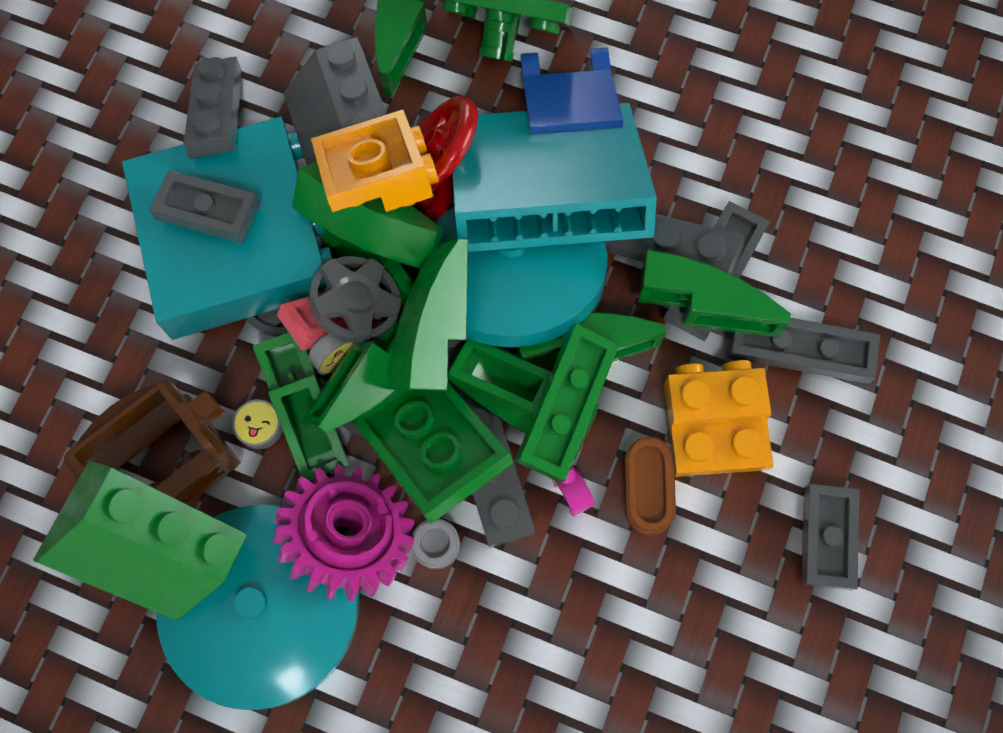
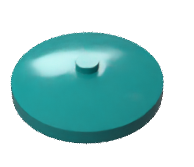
[419,206,607,347]
[156,505,359,710]

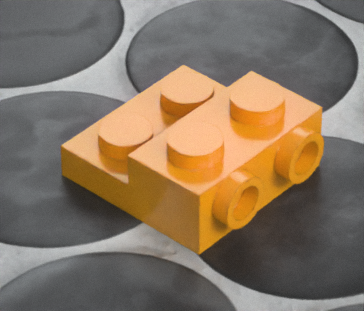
[311,110,439,212]
[663,360,774,477]

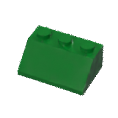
[33,461,247,621]

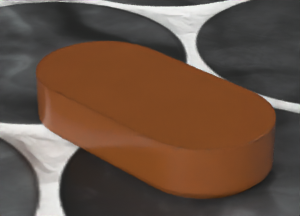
[624,437,676,535]

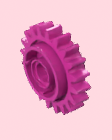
[273,464,415,602]

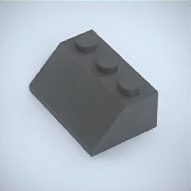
[283,37,387,165]

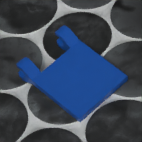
[521,47,623,135]

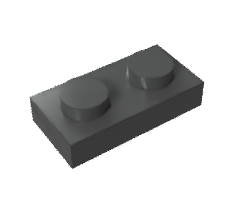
[149,170,261,244]
[801,484,859,591]

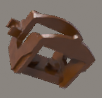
[62,380,241,505]

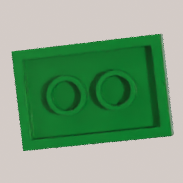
[438,0,574,62]
[352,382,514,524]

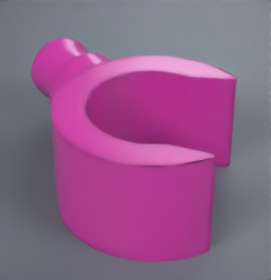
[552,465,595,517]

